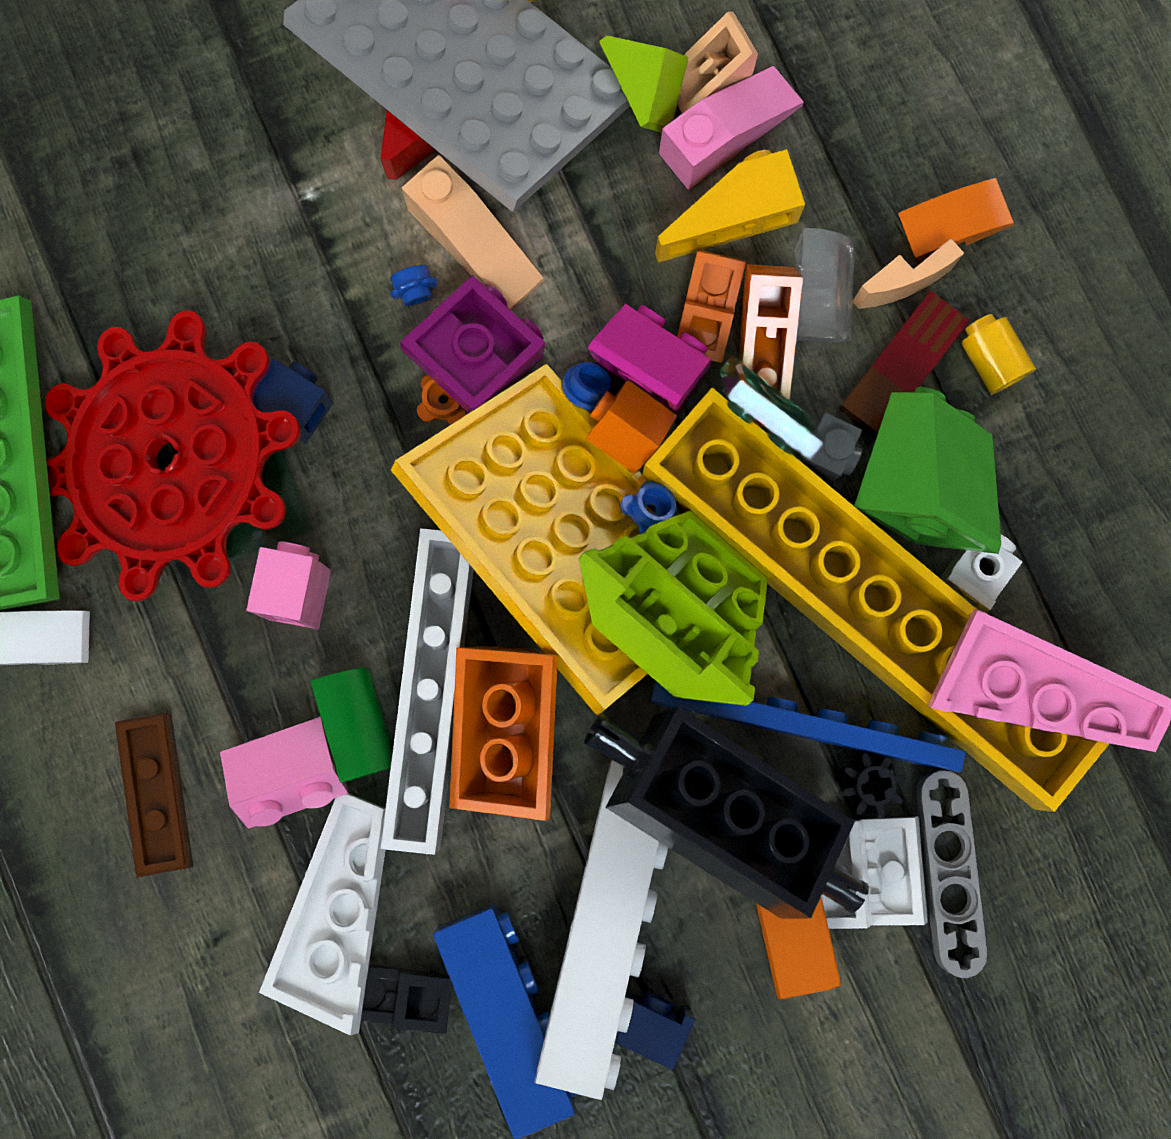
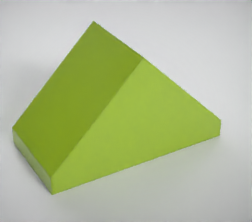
[599,35,689,133]

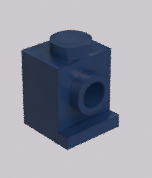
[615,991,696,1070]

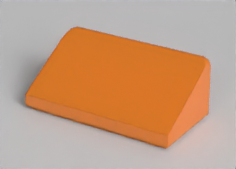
[756,897,841,999]

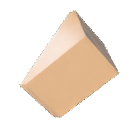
[677,11,758,114]

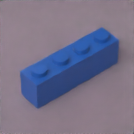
[433,903,579,1139]

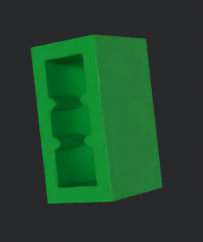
[310,667,393,783]

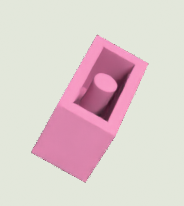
[246,542,331,630]
[220,717,348,829]

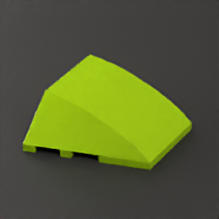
[579,511,768,706]

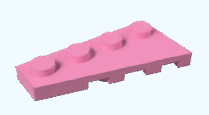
[927,609,1171,752]

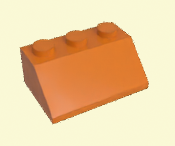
[449,645,558,821]

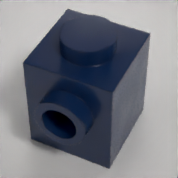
[254,359,333,444]

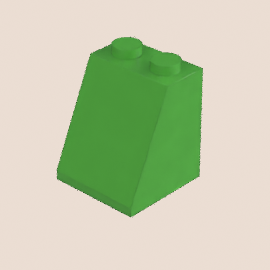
[854,387,1001,554]

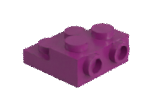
[400,275,546,413]

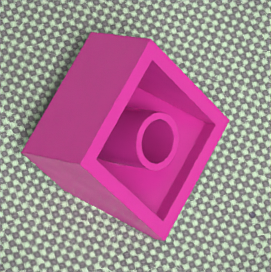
[588,304,711,416]

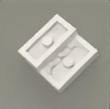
[821,816,928,929]

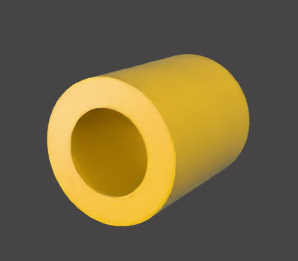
[961,314,1036,395]

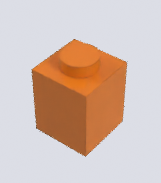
[585,380,677,474]

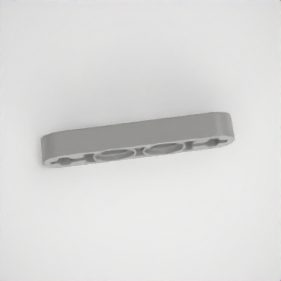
[915,770,987,978]

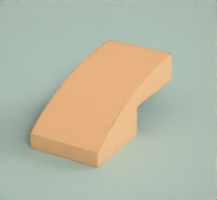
[852,239,964,309]

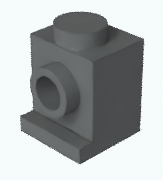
[798,412,863,491]

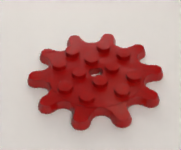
[45,310,301,601]

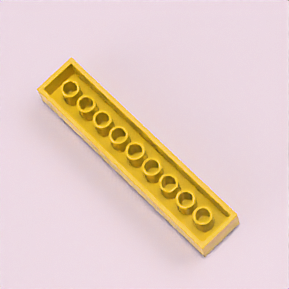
[642,388,1110,812]

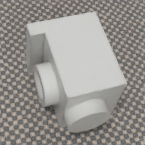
[940,535,1022,612]

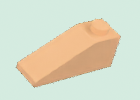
[401,154,544,311]

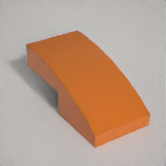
[898,178,1014,262]
[677,249,746,363]

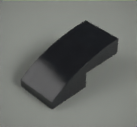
[361,964,453,1034]

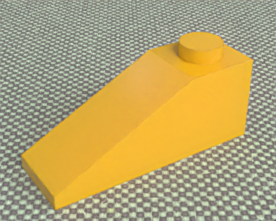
[655,149,805,263]

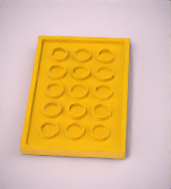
[391,364,654,716]

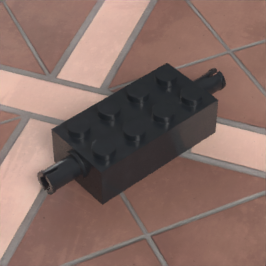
[584,706,869,919]

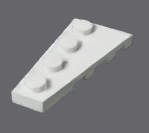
[259,793,386,1035]

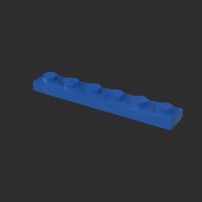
[649,680,966,772]

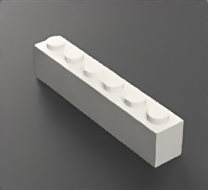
[381,528,474,855]
[534,760,668,1100]

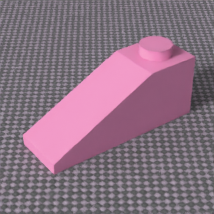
[659,66,804,190]

